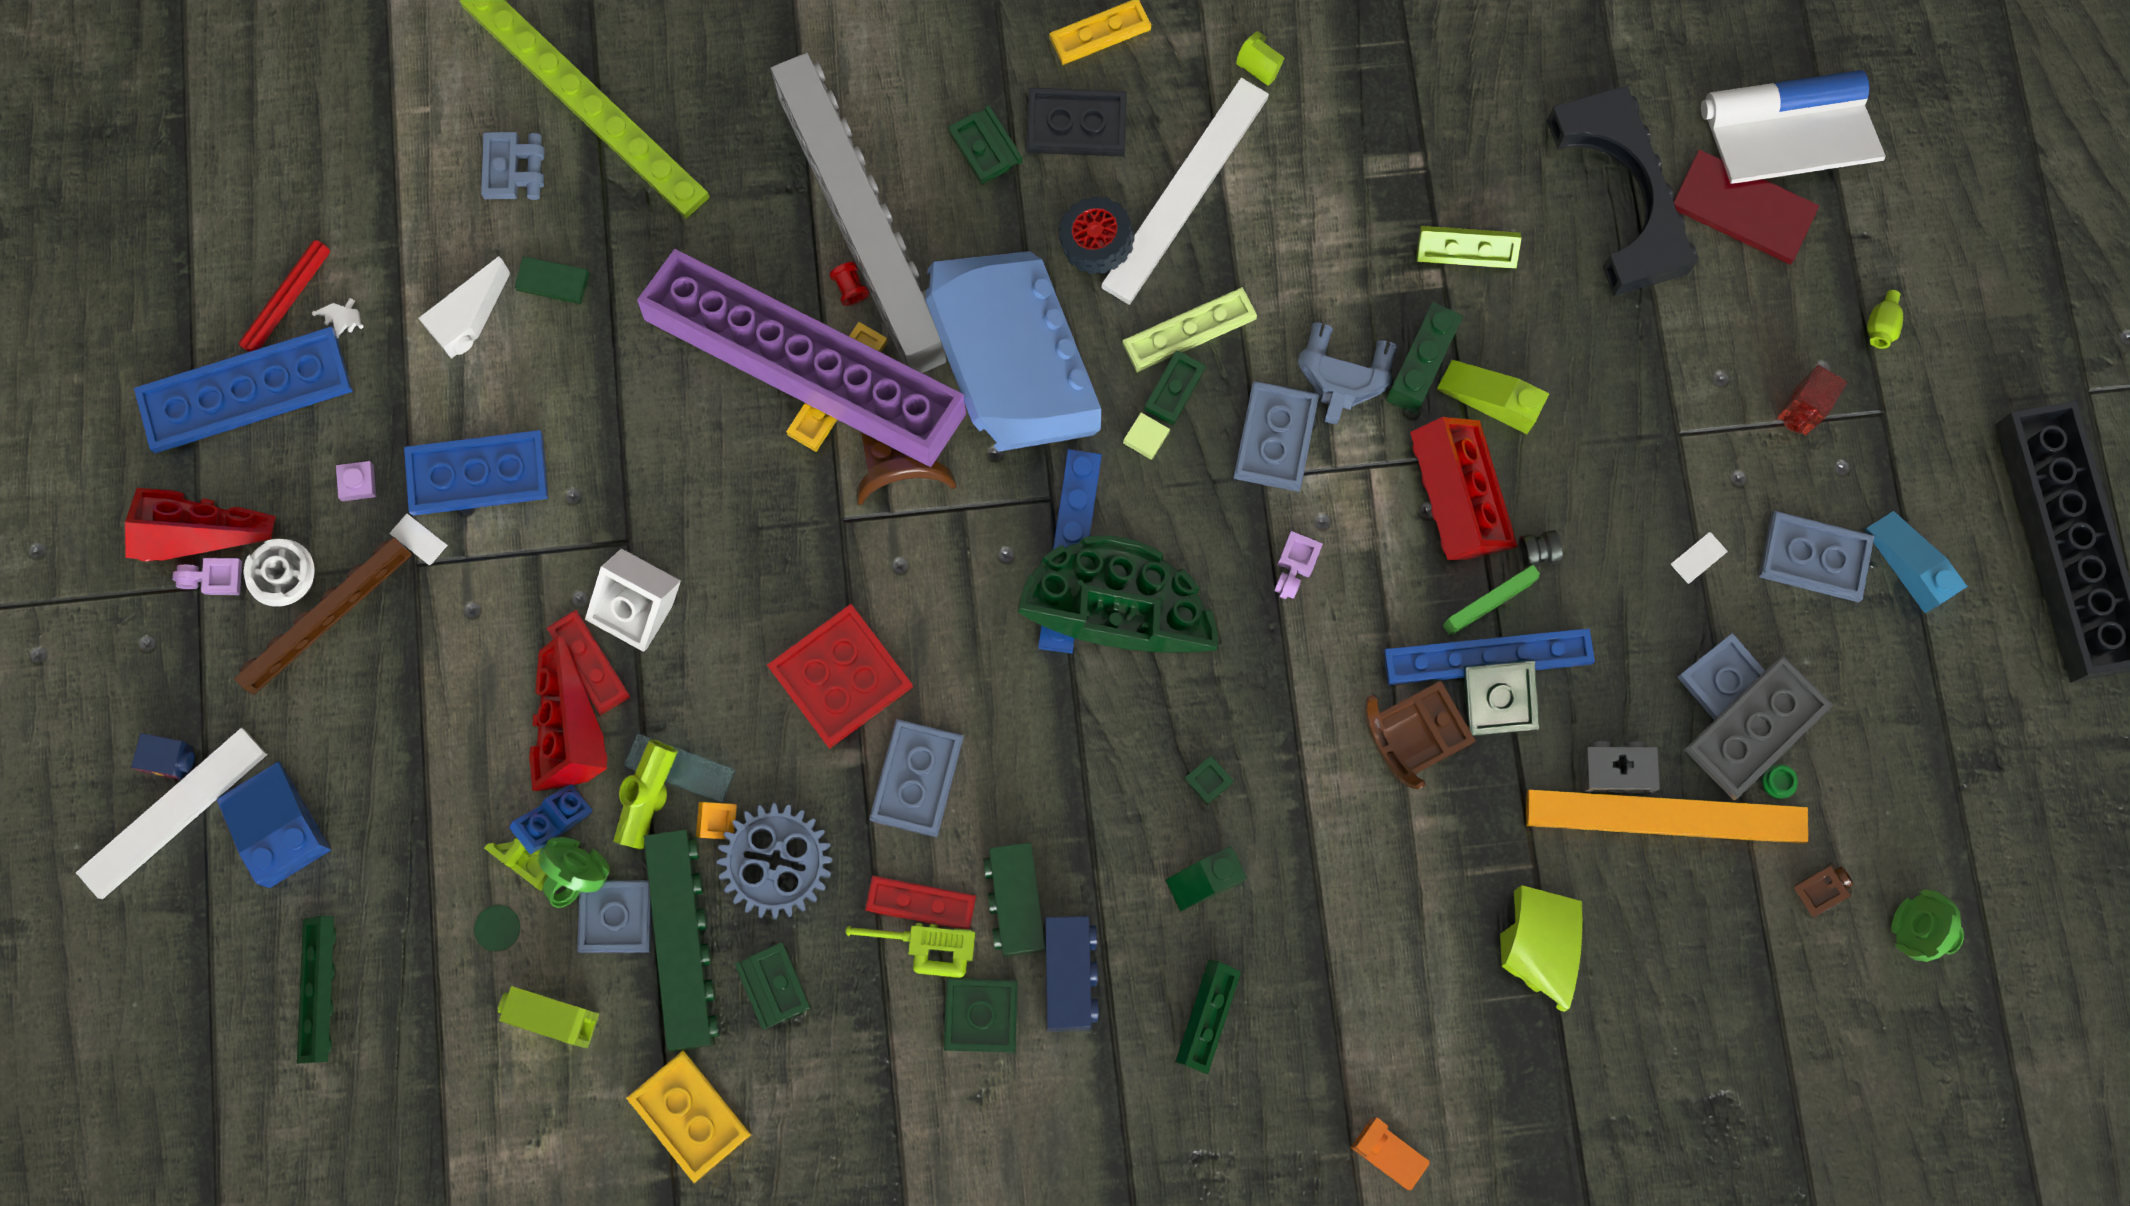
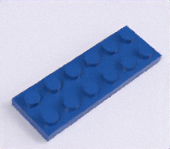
[134,327,353,453]

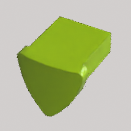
[1236,31,1285,86]

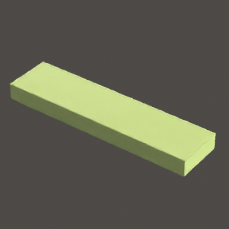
[1122,287,1257,373]

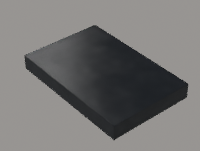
[1027,88,1127,157]

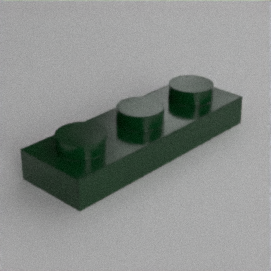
[1175,959,1241,1074]

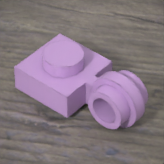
[1274,531,1323,599]
[172,558,242,595]

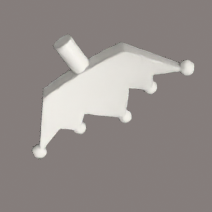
[312,298,363,338]

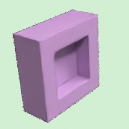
[336,461,376,501]

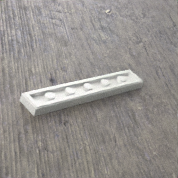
[75,728,268,899]

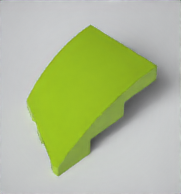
[1500,885,1583,1012]

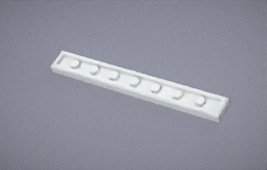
[1102,78,1269,305]

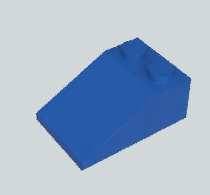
[217,761,332,888]

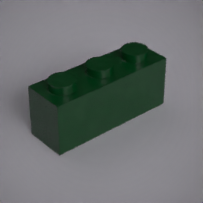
[1386,302,1463,415]
[983,842,1045,957]

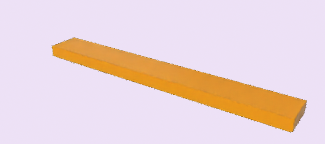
[1526,790,1808,844]

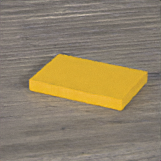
[626,1051,752,1183]

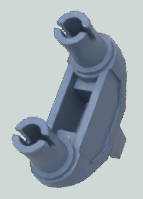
[1298,323,1398,425]

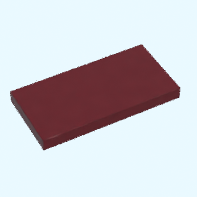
[1673,150,1819,265]

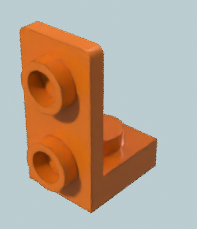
[1350,1117,1429,1191]

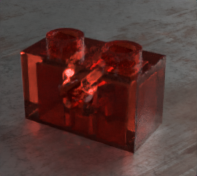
[1777,365,1848,435]

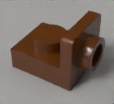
[1793,862,1854,918]

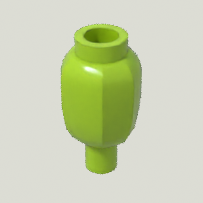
[1867,290,1903,349]

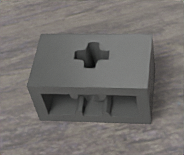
[1580,741,1660,794]

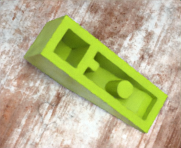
[1436,360,1549,434]

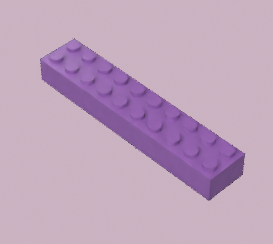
[637,249,966,467]

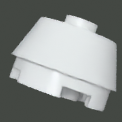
[244,539,315,606]

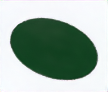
[474,905,520,952]

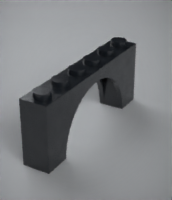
[1547,85,1697,296]

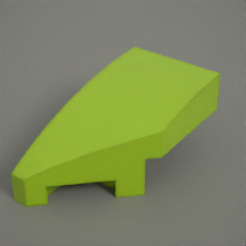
[484,838,548,891]

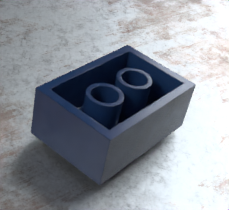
[1045,917,1098,1032]

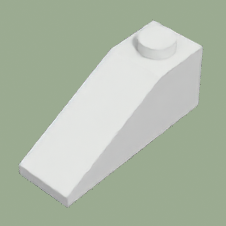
[419,256,510,359]

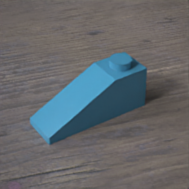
[1864,511,1968,613]

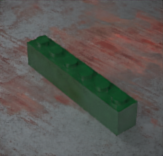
[644,830,720,1052]

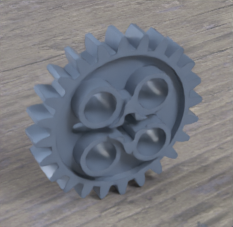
[717,803,832,920]

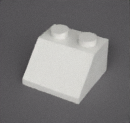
[585,549,681,652]

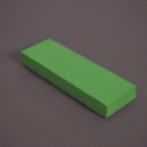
[1443,565,1540,636]

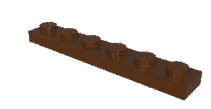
[234,537,412,695]

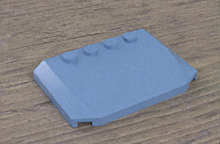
[925,251,1101,452]

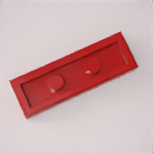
[546,610,631,715]
[865,876,976,930]

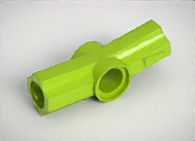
[613,739,678,849]

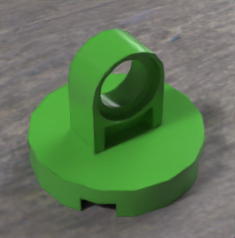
[538,837,610,908]
[1891,890,1964,962]

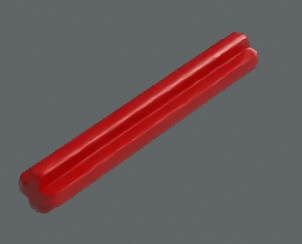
[239,240,330,352]

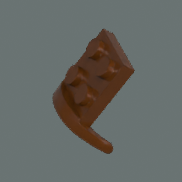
[856,432,957,505]
[1365,681,1476,789]

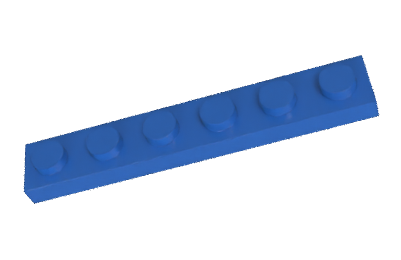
[1038,449,1102,654]
[1383,628,1595,685]

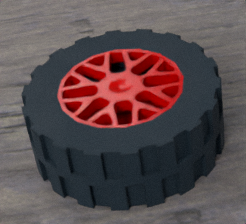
[1059,196,1135,274]

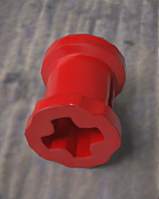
[829,262,869,306]

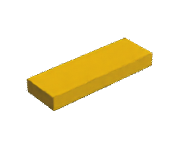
[1049,0,1151,65]

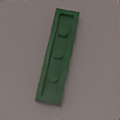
[297,916,336,1064]

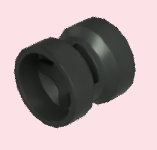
[1519,530,1562,569]

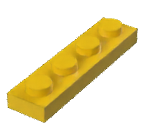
[786,322,888,452]

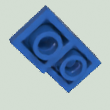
[509,785,593,855]

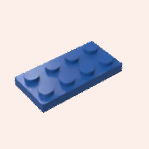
[404,430,549,516]

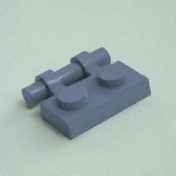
[481,132,545,200]

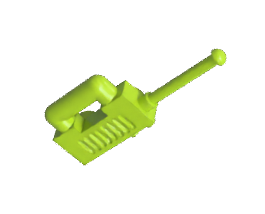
[845,923,976,978]

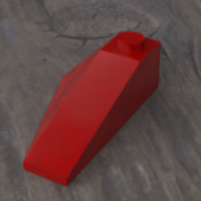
[125,488,276,562]
[529,636,607,791]

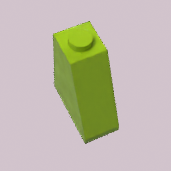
[498,986,599,1048]

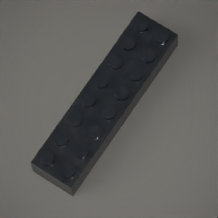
[1995,400,2130,683]

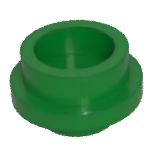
[1762,764,1798,799]

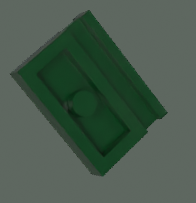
[948,105,1022,185]
[734,942,811,1030]

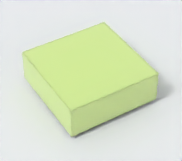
[1123,413,1170,460]

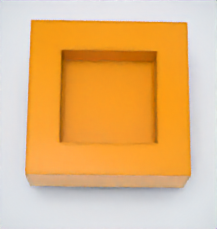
[696,802,737,839]

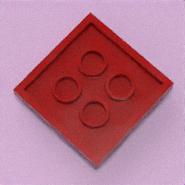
[767,604,913,749]

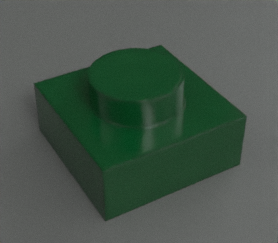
[1184,755,1234,806]

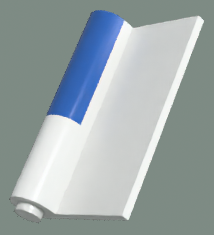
[1701,70,1886,184]

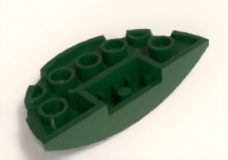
[1017,535,1218,653]

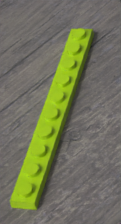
[460,0,710,219]

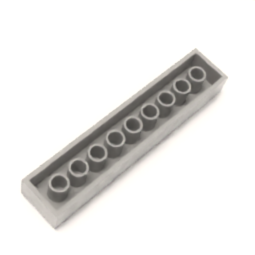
[771,53,946,373]

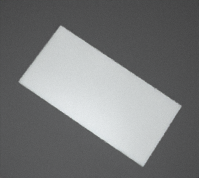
[389,514,448,565]
[1671,532,1728,584]

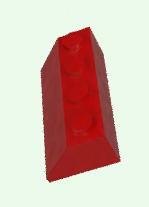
[1410,417,1518,560]

